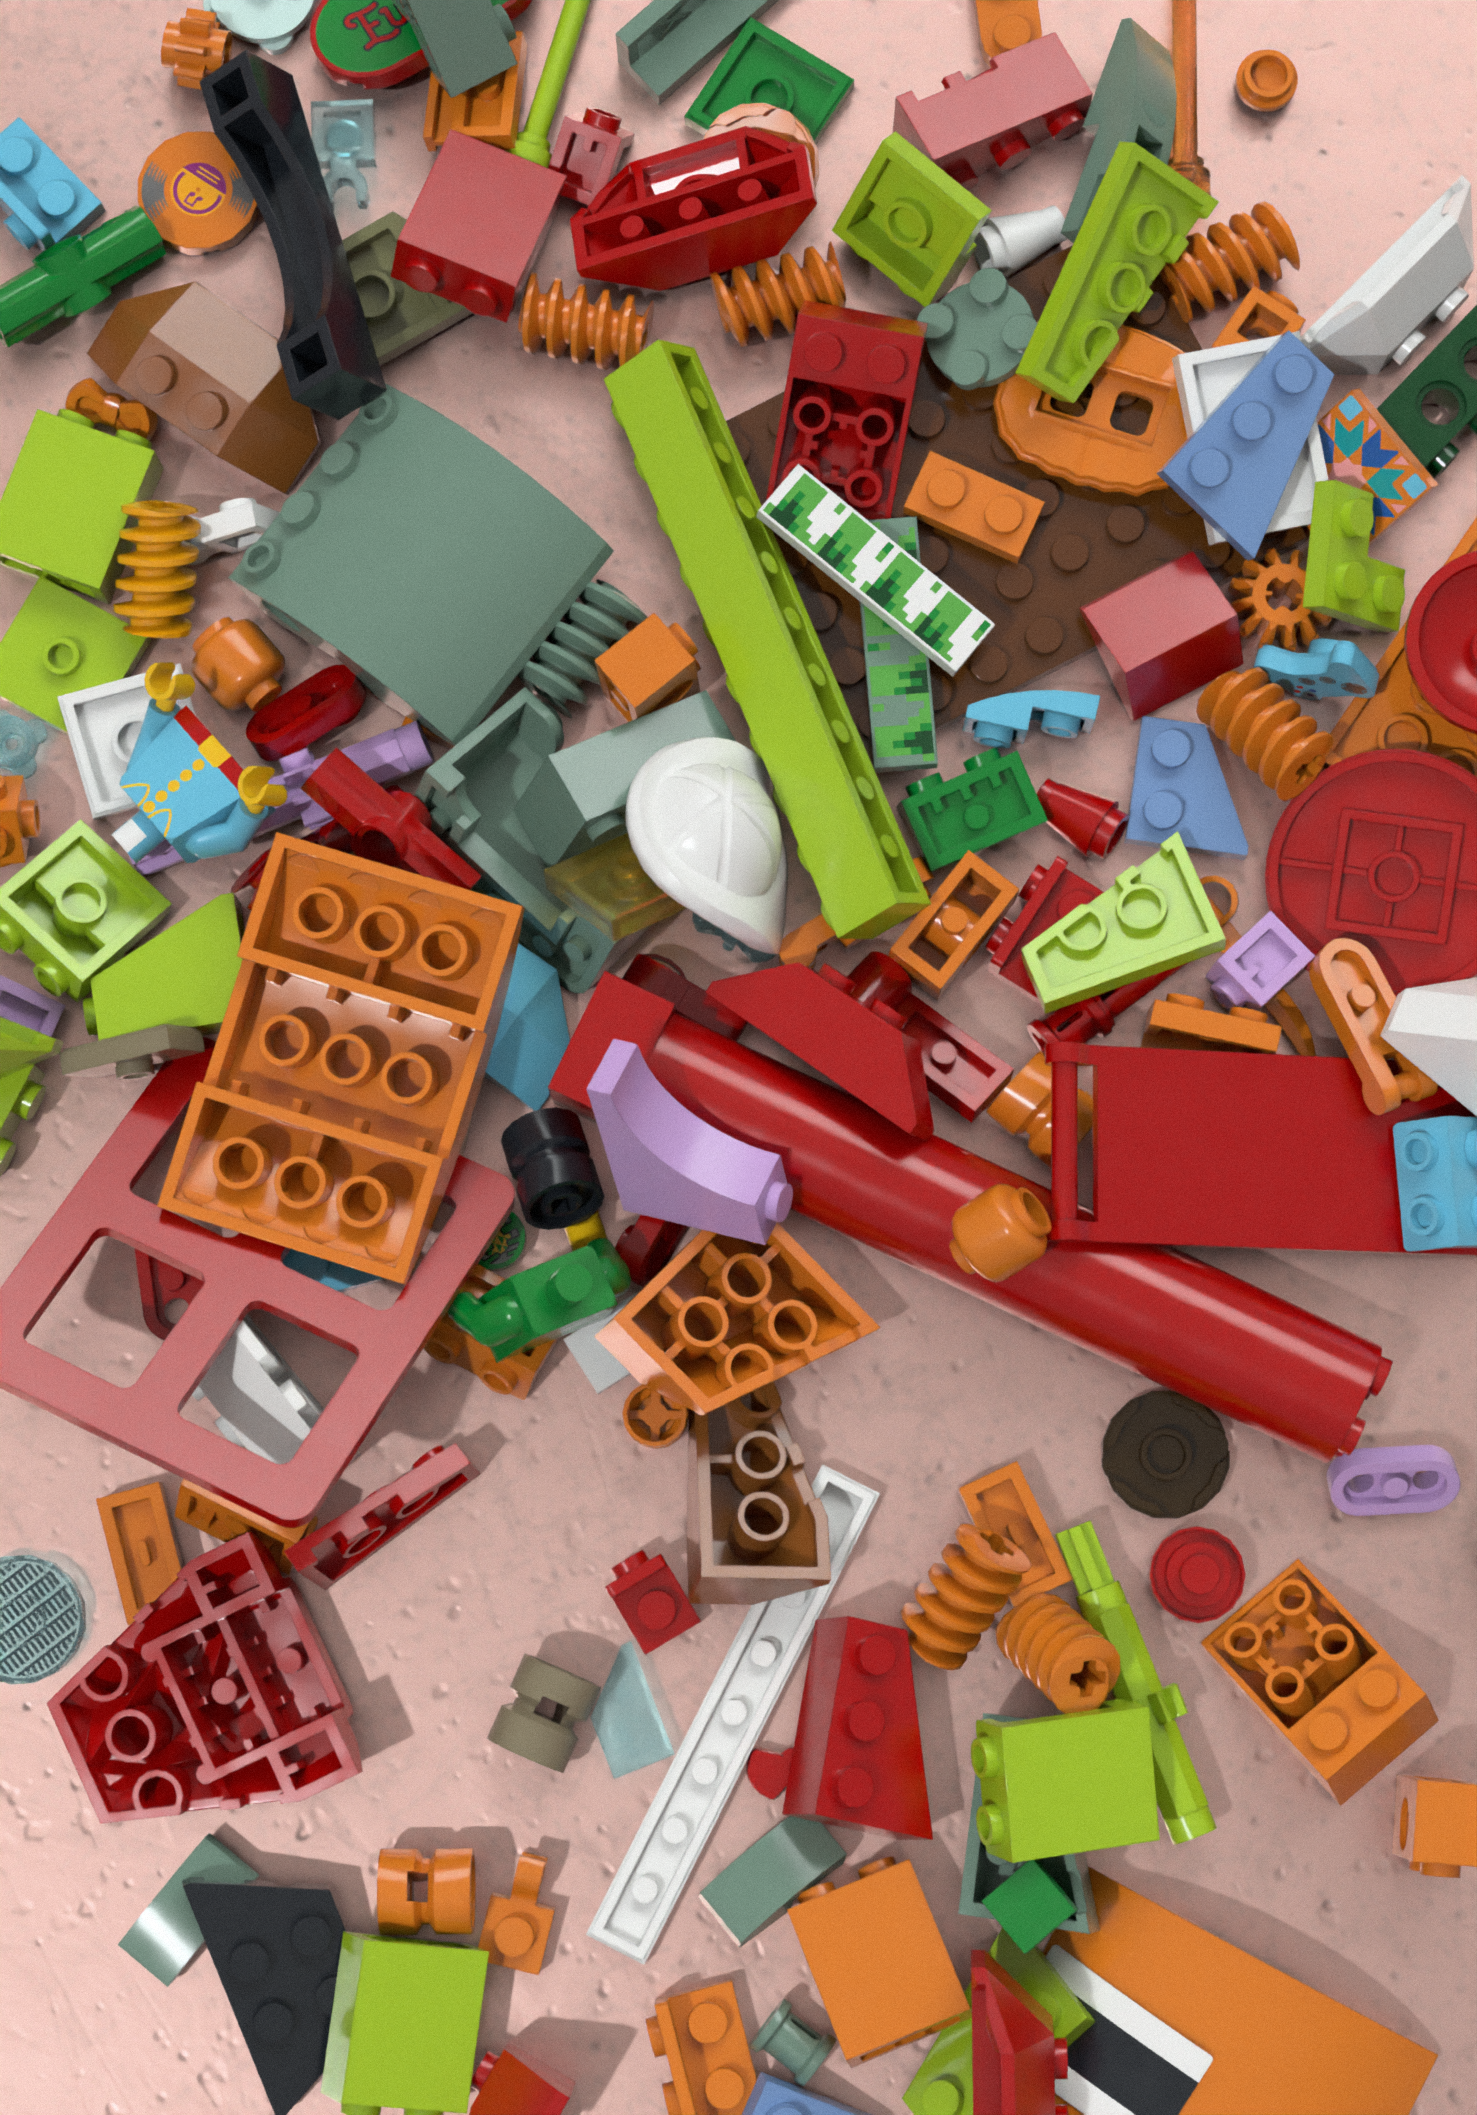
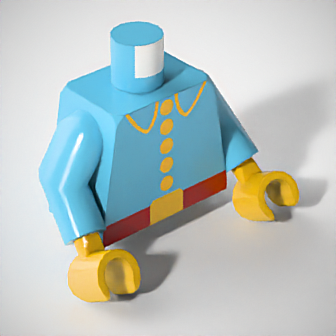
[111,662,288,864]

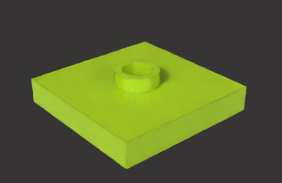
[0,575,152,735]

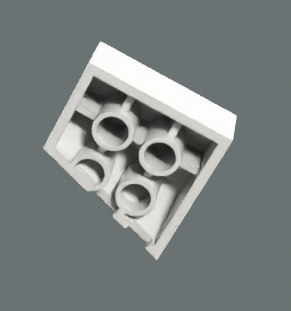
[192,1314,361,1465]

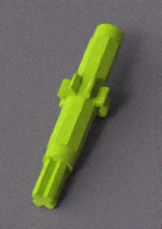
[1055,1520,1217,1845]

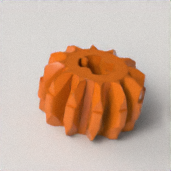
[1228,548,1332,652]

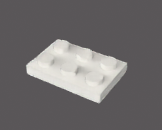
[1172,331,1329,545]

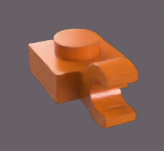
[478,1851,556,1975]

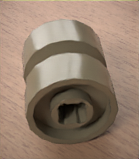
[487,1653,601,1773]

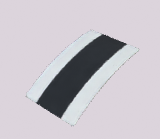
[1046,1945,1213,2115]

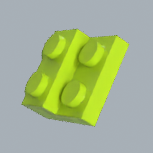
[832,131,992,307]
[0,819,172,1003]

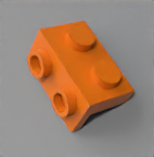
[1140,993,1282,1054]

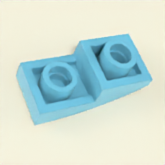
[962,690,1100,749]

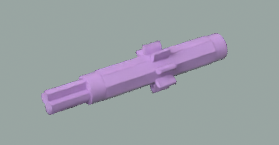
[129,720,435,877]

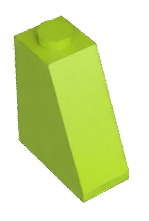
[83,893,245,1040]

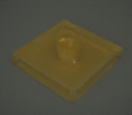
[543,832,686,941]

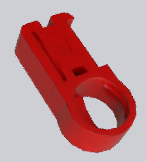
[622,953,748,1041]

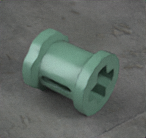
[749,1998,837,2087]

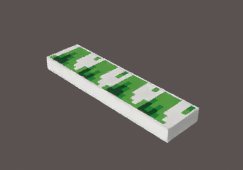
[756,464,995,677]

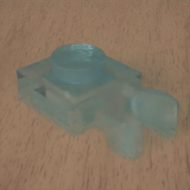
[311,99,377,210]

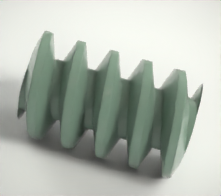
[518,579,648,719]

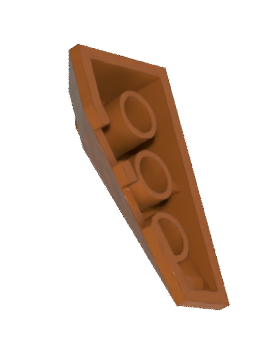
[687,1381,831,1605]

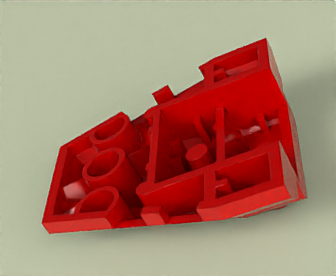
[46,1531,363,1824]

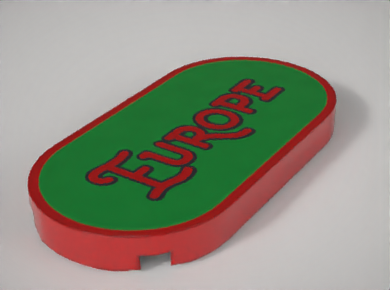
[310,0,532,89]

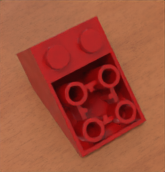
[766,300,928,520]

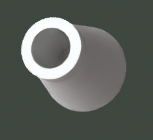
[973,205,1067,278]

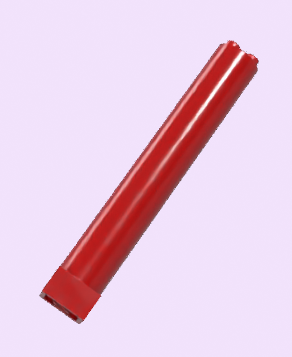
[548,971,1393,1463]

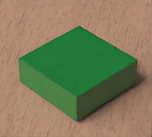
[982,1859,1078,1954]

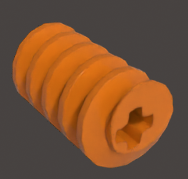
[1161,201,1300,324]
[710,241,846,348]
[518,272,654,371]
[1196,667,1334,802]
[900,1524,1033,1671]
[995,1593,1120,1714]

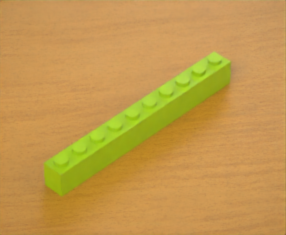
[604,339,931,939]

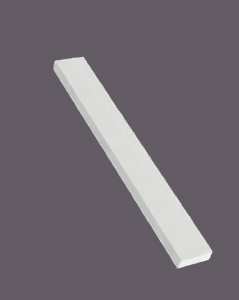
[586,1464,880,1965]

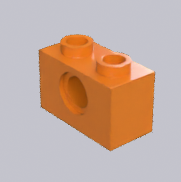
[594,612,701,723]
[889,850,1019,1001]
[1392,1774,1477,1878]

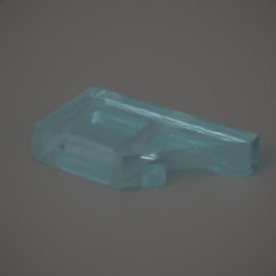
[590,1641,675,1779]

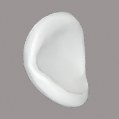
[626,737,788,954]

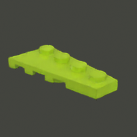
[1015,141,1219,403]

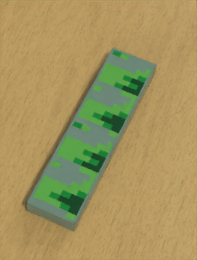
[859,516,938,773]

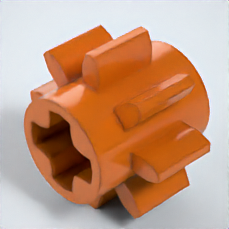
[161,8,233,90]

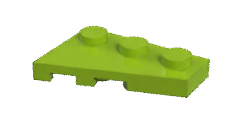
[902,1927,1096,2115]

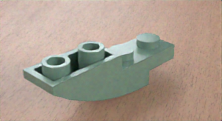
[1060,18,1177,243]

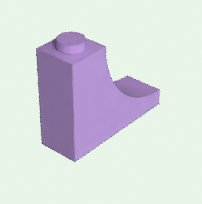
[586,1039,793,1245]

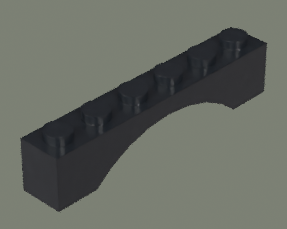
[199,50,387,420]

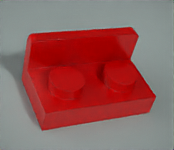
[984,856,1104,1005]

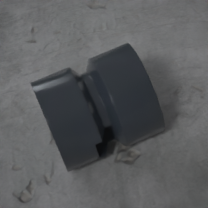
[501,1107,605,1230]

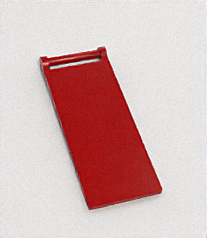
[1045,1042,1477,1256]

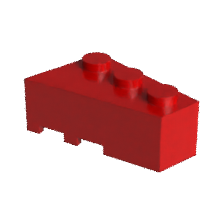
[782,1616,933,1840]

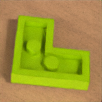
[1303,480,1405,633]

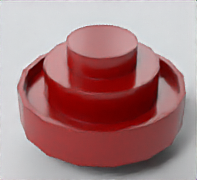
[1147,1526,1246,1623]

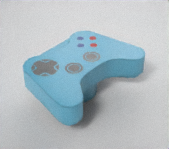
[1253,638,1379,700]

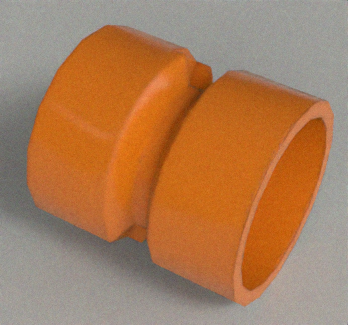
[986,1050,1093,1170]
[377,1848,476,1935]

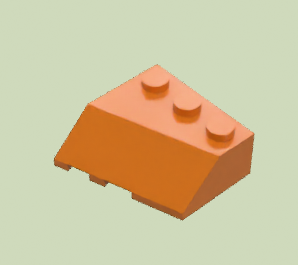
[594,1223,881,1416]

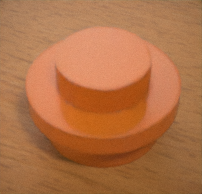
[1235,49,1298,112]

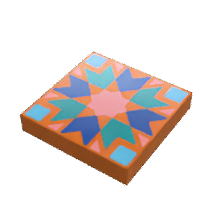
[1307,388,1439,546]

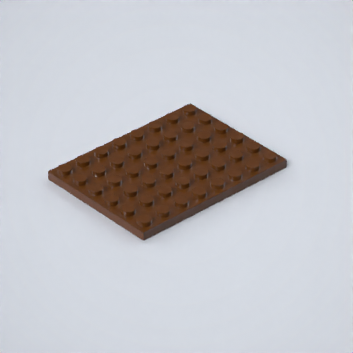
[726,245,1307,765]

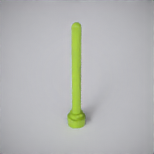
[504,0,591,168]

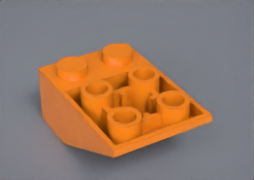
[1200,1559,1439,1806]

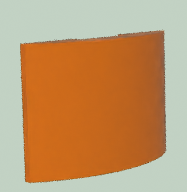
[157,832,525,1285]
[1042,1866,1438,2115]

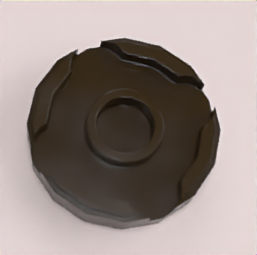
[1101,1391,1230,1519]

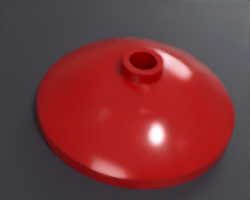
[1404,550,1477,735]

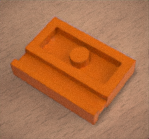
[423,31,528,152]

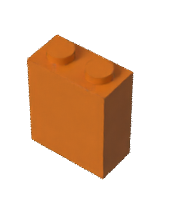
[787,1856,972,2068]

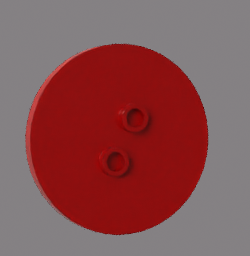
[1265,749,1477,997]

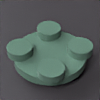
[917,268,1037,390]

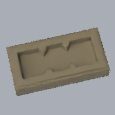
[59,1024,205,1080]

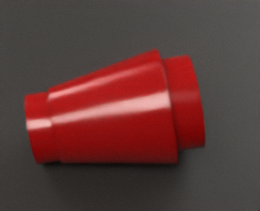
[1037,778,1129,859]

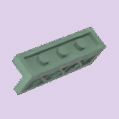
[615,0,779,105]

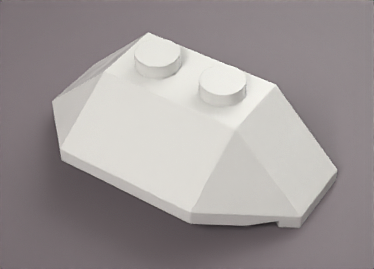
[1300,175,1474,375]
[1380,977,1477,1116]

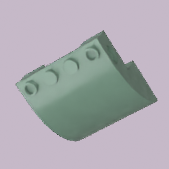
[228,383,614,746]

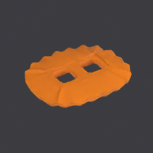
[993,322,1188,497]

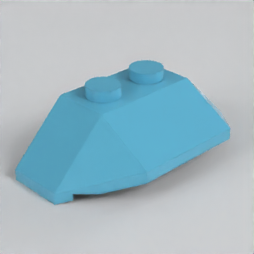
[484,943,570,1111]

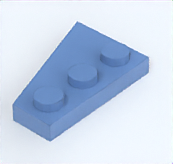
[1156,330,1335,561]

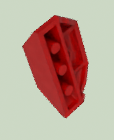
[570,126,817,291]
[706,962,934,1141]
[971,1950,1068,2115]

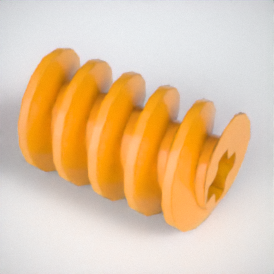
[113,500,201,638]

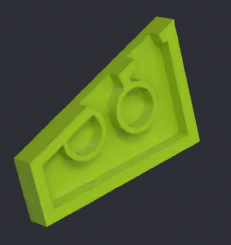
[1021,831,1226,1014]

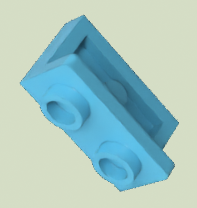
[1393,1116,1477,1252]

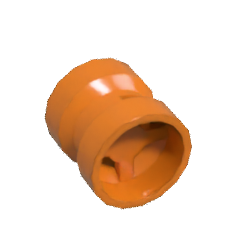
[622,1384,689,1449]

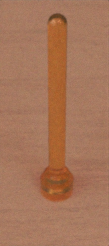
[1168,0,1211,195]

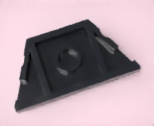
[182,1877,347,2115]

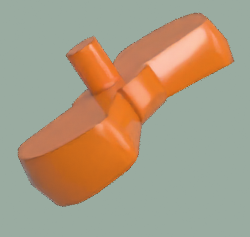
[65,378,158,441]

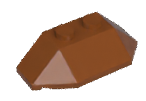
[87,282,322,495]

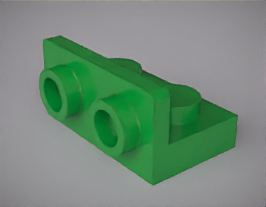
[896,747,1048,872]

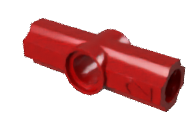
[300,748,481,890]

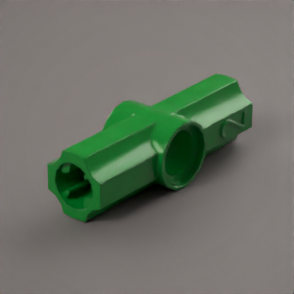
[0,205,167,347]

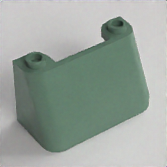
[414,687,674,993]

